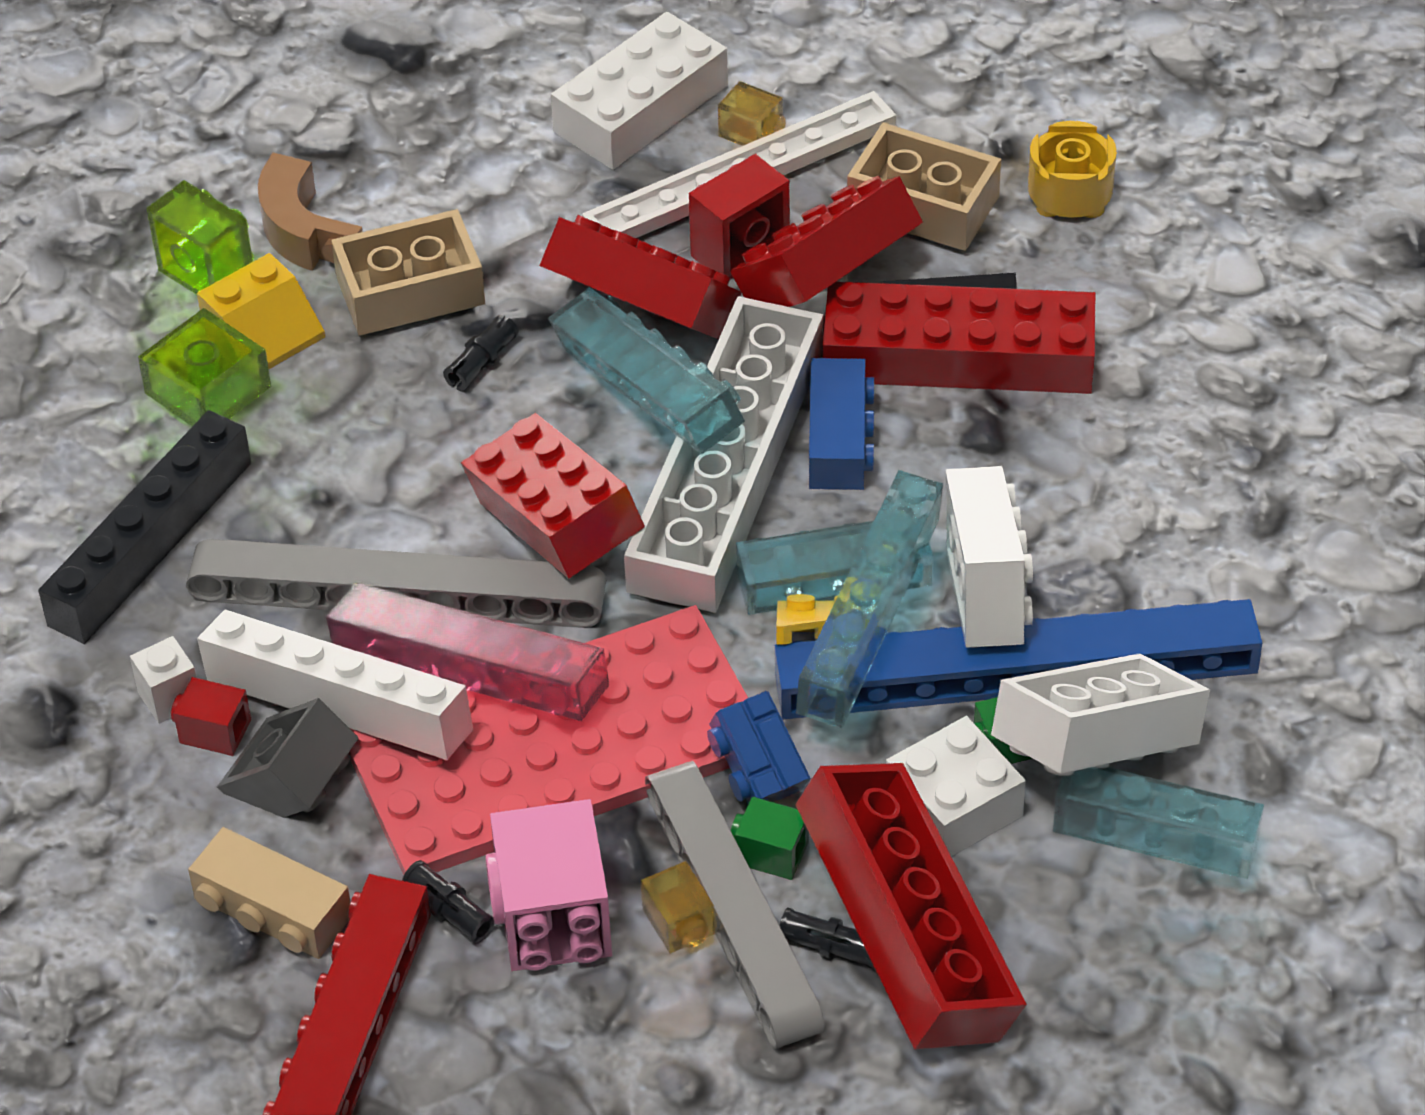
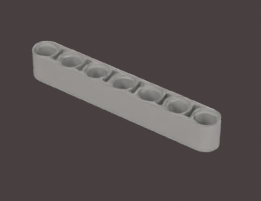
[645,761,825,1049]

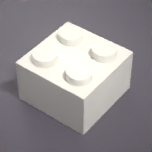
[886,715,1026,857]

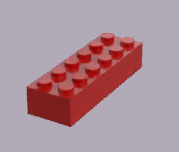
[823,282,1096,394]
[795,763,1027,1050]

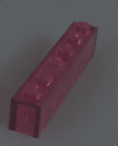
[326,582,609,721]

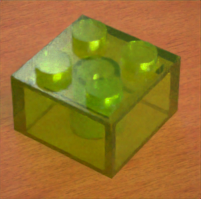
[146,180,254,295]
[138,308,272,426]

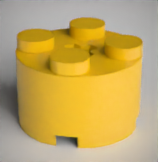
[1028,121,1117,218]

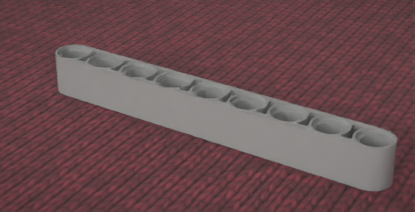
[186,539,607,628]

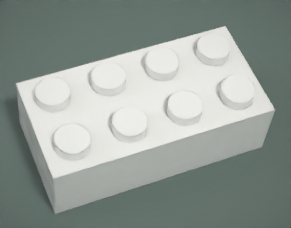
[550,11,728,170]
[946,466,1033,648]
[991,654,1210,776]

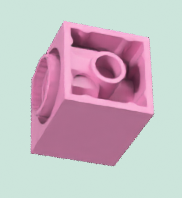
[485,799,612,971]

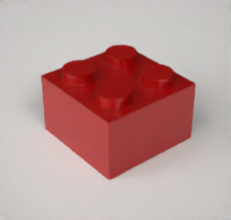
[689,153,790,280]

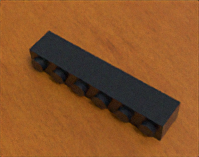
[38,410,251,644]

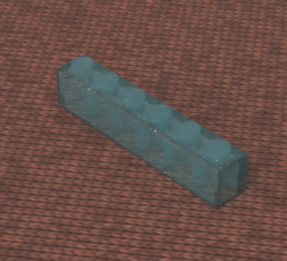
[548,287,745,454]
[796,470,943,728]

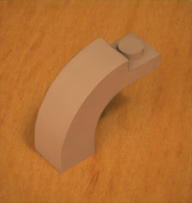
[258,153,363,271]

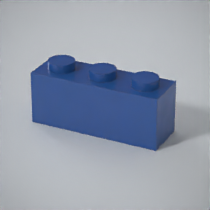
[809,358,874,490]

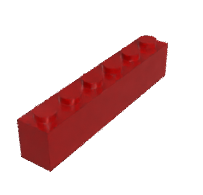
[263,874,431,1115]

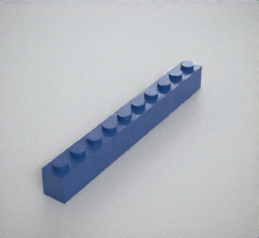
[774,599,1262,720]

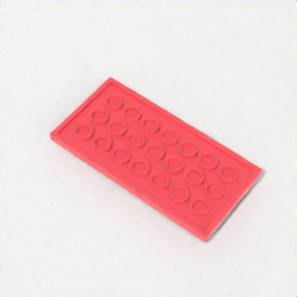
[348,605,748,875]

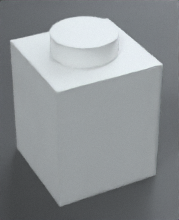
[130,636,197,724]

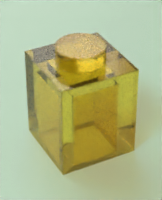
[718,81,786,146]
[641,861,715,954]

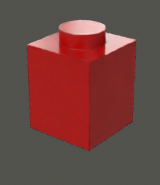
[171,677,252,756]

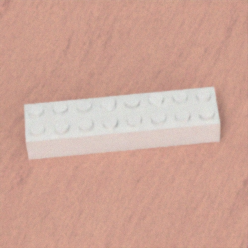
[624,296,823,613]

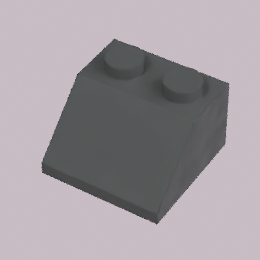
[217,698,359,817]

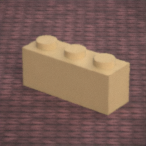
[188,827,350,959]

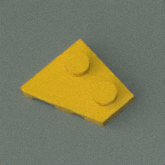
[776,594,873,644]

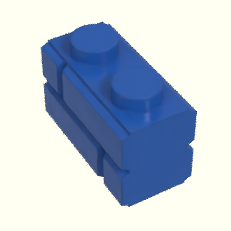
[707,691,811,804]

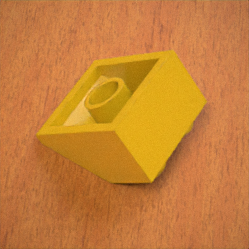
[197,252,325,378]

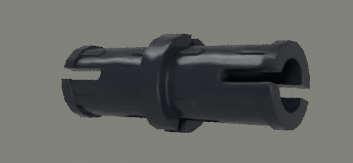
[443,314,519,391]
[402,860,495,943]
[779,907,875,968]

